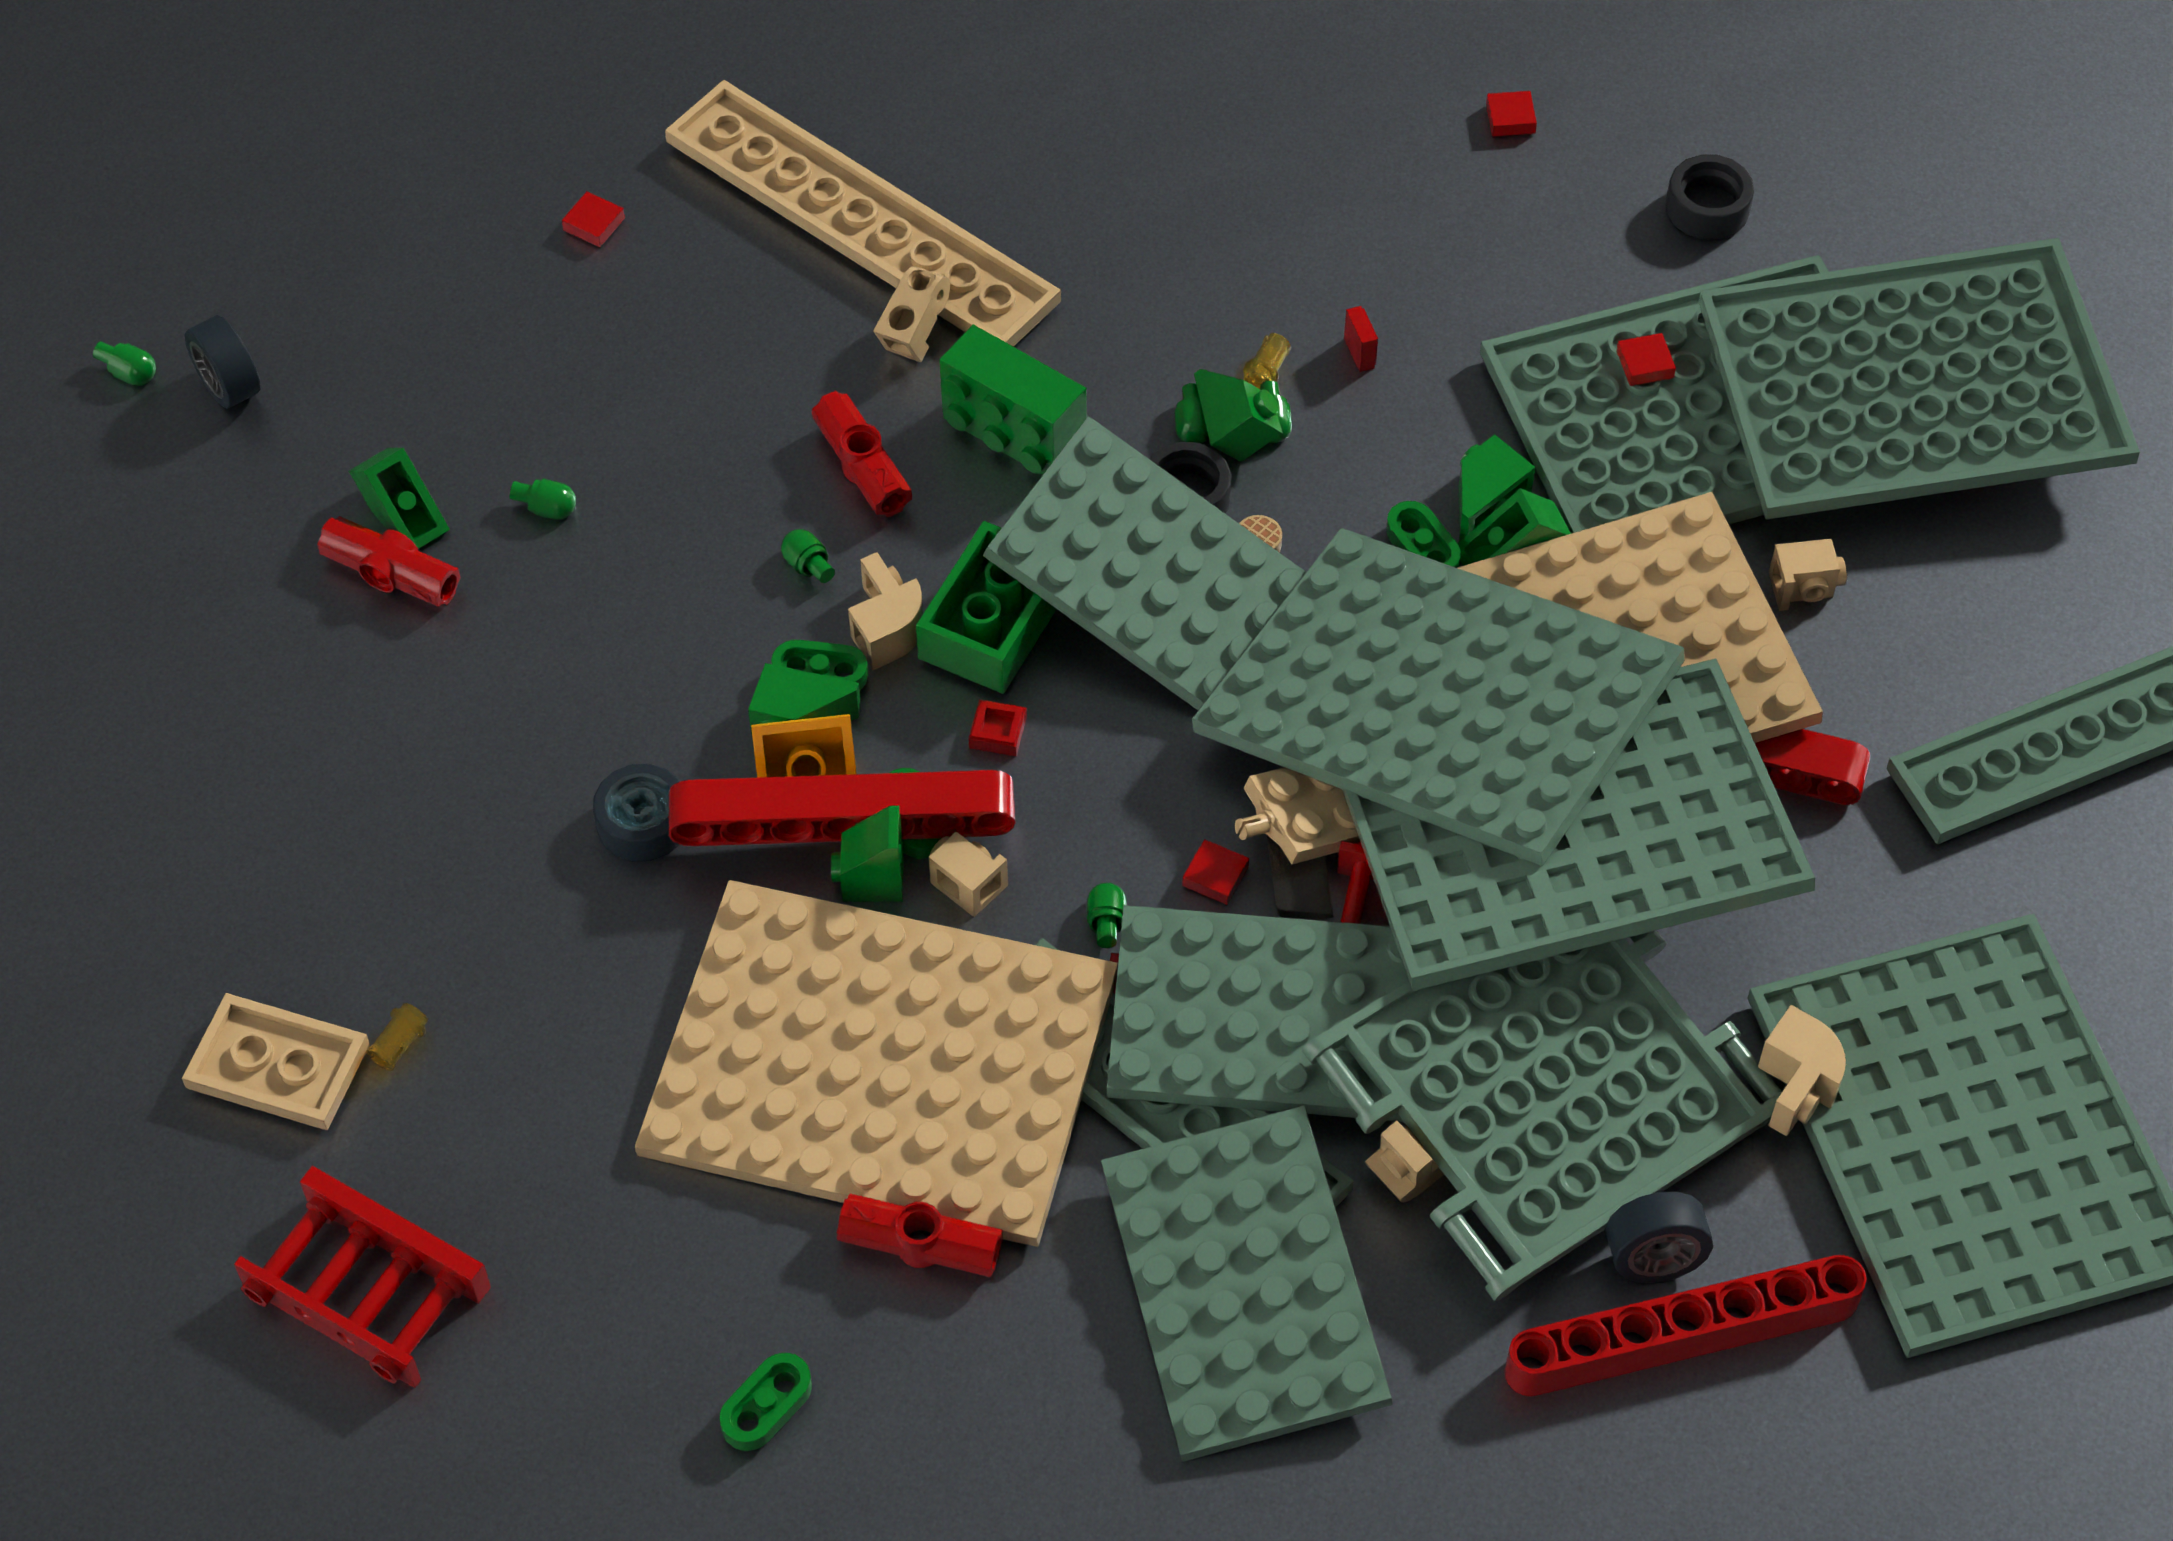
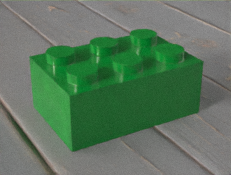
[939,324,1087,475]
[916,521,1057,694]

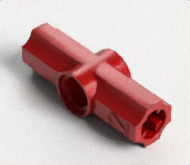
[812,390,912,517]
[317,516,461,607]
[836,1193,1003,1277]

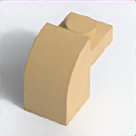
[848,552,923,671]
[1758,1005,1846,1136]
[1365,1120,1444,1203]

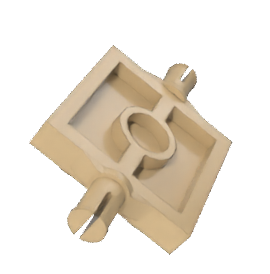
[1235,767,1361,865]

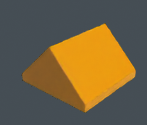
[751,714,857,778]

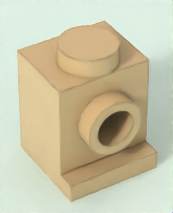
[1769,539,1847,611]
[929,832,1008,917]

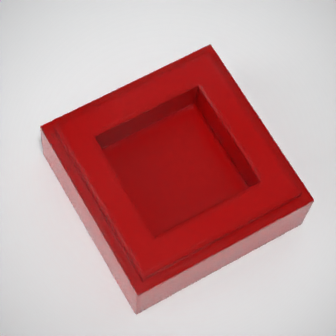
[1486,91,1537,136]
[562,191,625,247]
[1344,306,1378,372]
[1616,333,1676,386]
[968,699,1027,756]
[1182,839,1249,905]

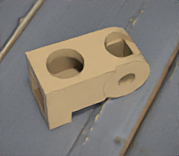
[873,266,950,362]

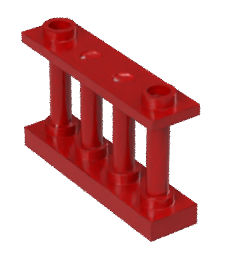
[234,1165,491,1388]

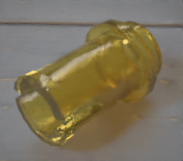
[1243,333,1291,389]
[366,1003,428,1071]

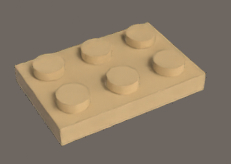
[182,993,370,1131]

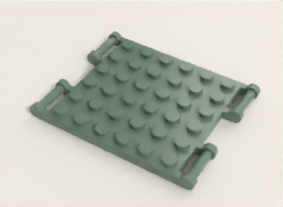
[1302,931,1783,1302]

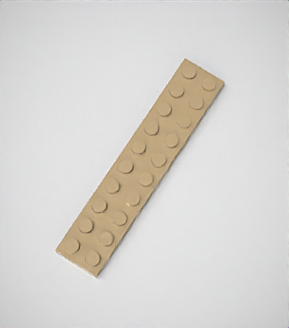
[665,80,1061,347]

